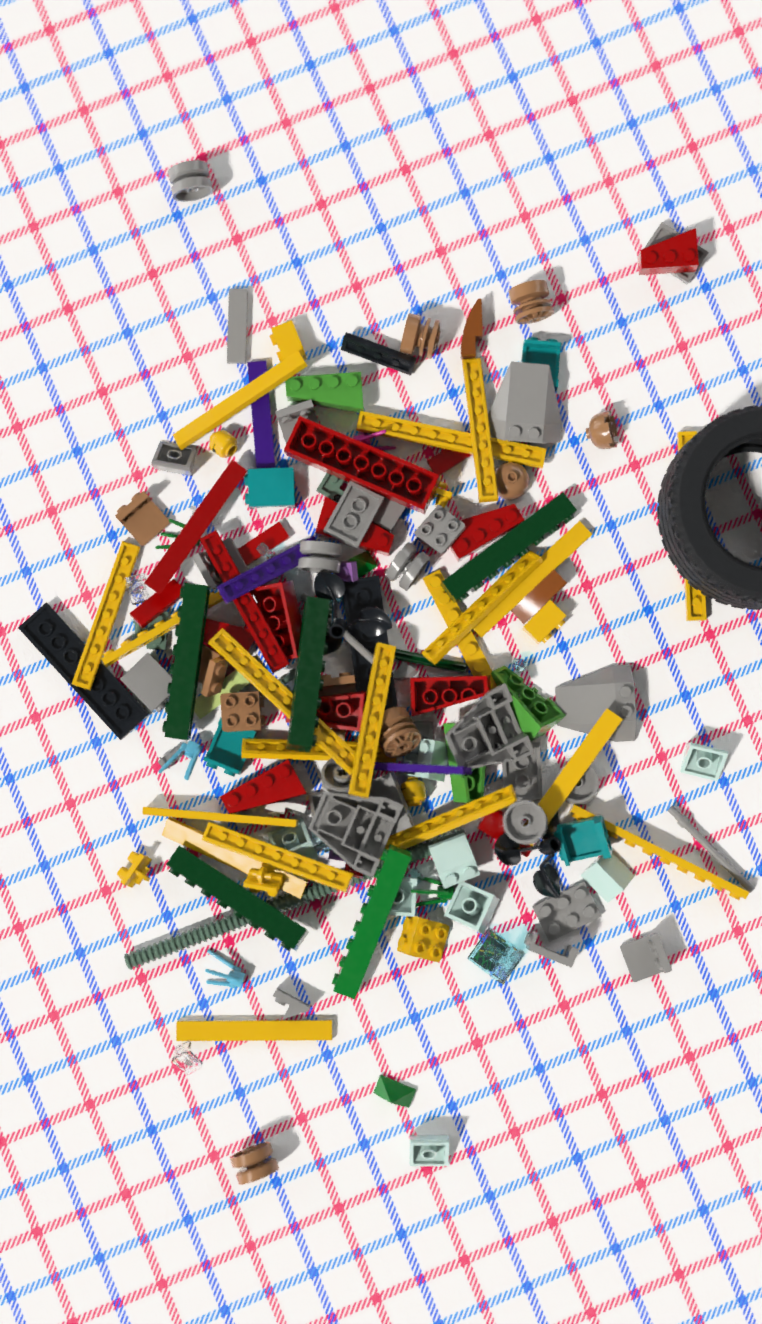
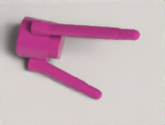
[353,430,396,450]

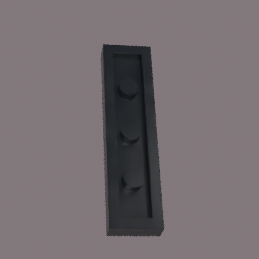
[341,332,417,376]

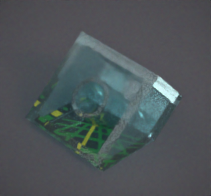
[467,927,525,985]

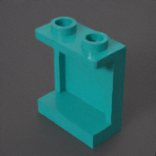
[521,337,562,391]
[244,467,296,510]
[203,717,258,777]
[554,815,613,867]

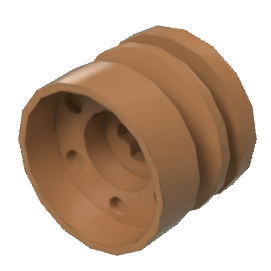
[508,280,554,325]
[400,313,441,359]
[379,707,421,758]

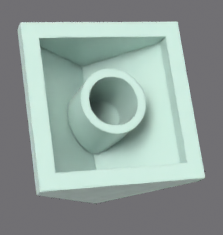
[680,742,729,781]
[580,853,635,903]
[389,877,417,917]
[409,1135,449,1166]

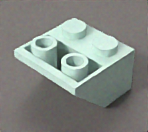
[401,738,448,782]

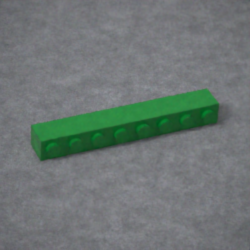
[331,844,412,1000]

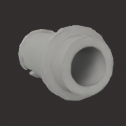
[157,747,183,770]

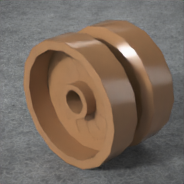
[230,1141,279,1185]

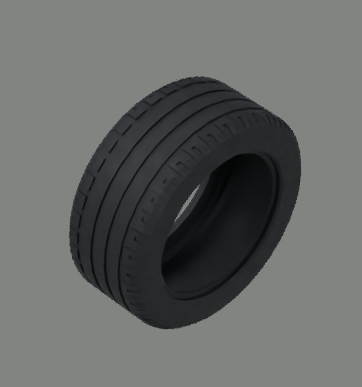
[657,405,762,610]

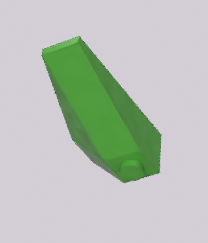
[491,665,566,741]

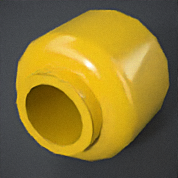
[209,430,238,458]
[401,777,426,806]

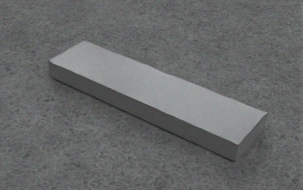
[227,288,248,364]

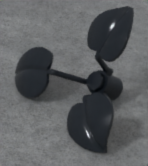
[314,571,393,656]
[494,812,561,899]

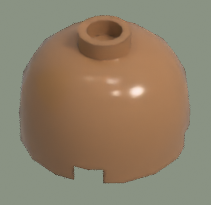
[586,411,618,449]
[495,462,530,501]

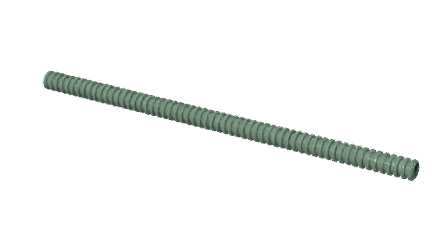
[124,828,468,970]

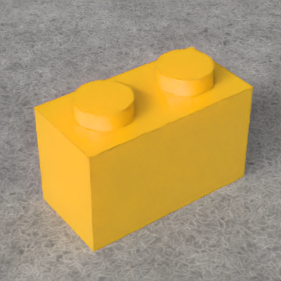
[269,320,307,362]
[522,600,567,644]

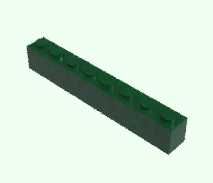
[441,492,577,603]
[162,583,211,740]
[286,596,332,752]
[166,845,309,952]

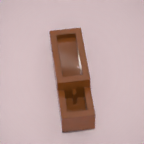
[460,299,483,360]
[511,570,567,624]

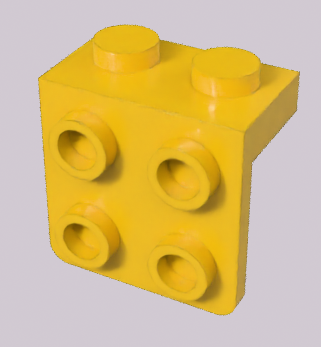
[397,915,450,962]

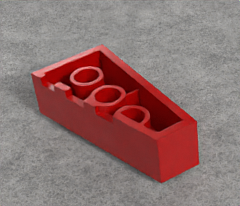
[315,496,394,557]
[449,504,524,562]
[250,580,302,660]
[410,675,491,716]
[286,690,367,732]
[220,760,308,814]

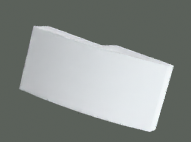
[265,802,307,817]

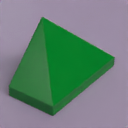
[348,550,378,578]
[373,1074,416,1108]

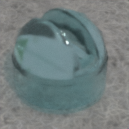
[512,657,529,673]

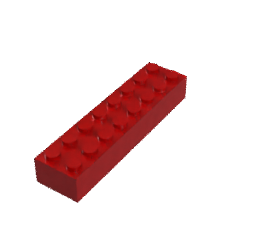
[284,416,441,515]

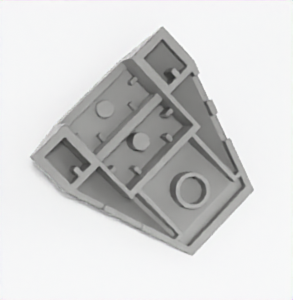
[488,361,562,444]
[555,664,637,742]
[444,683,535,769]
[308,792,404,878]

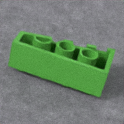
[285,372,364,413]
[443,723,486,803]

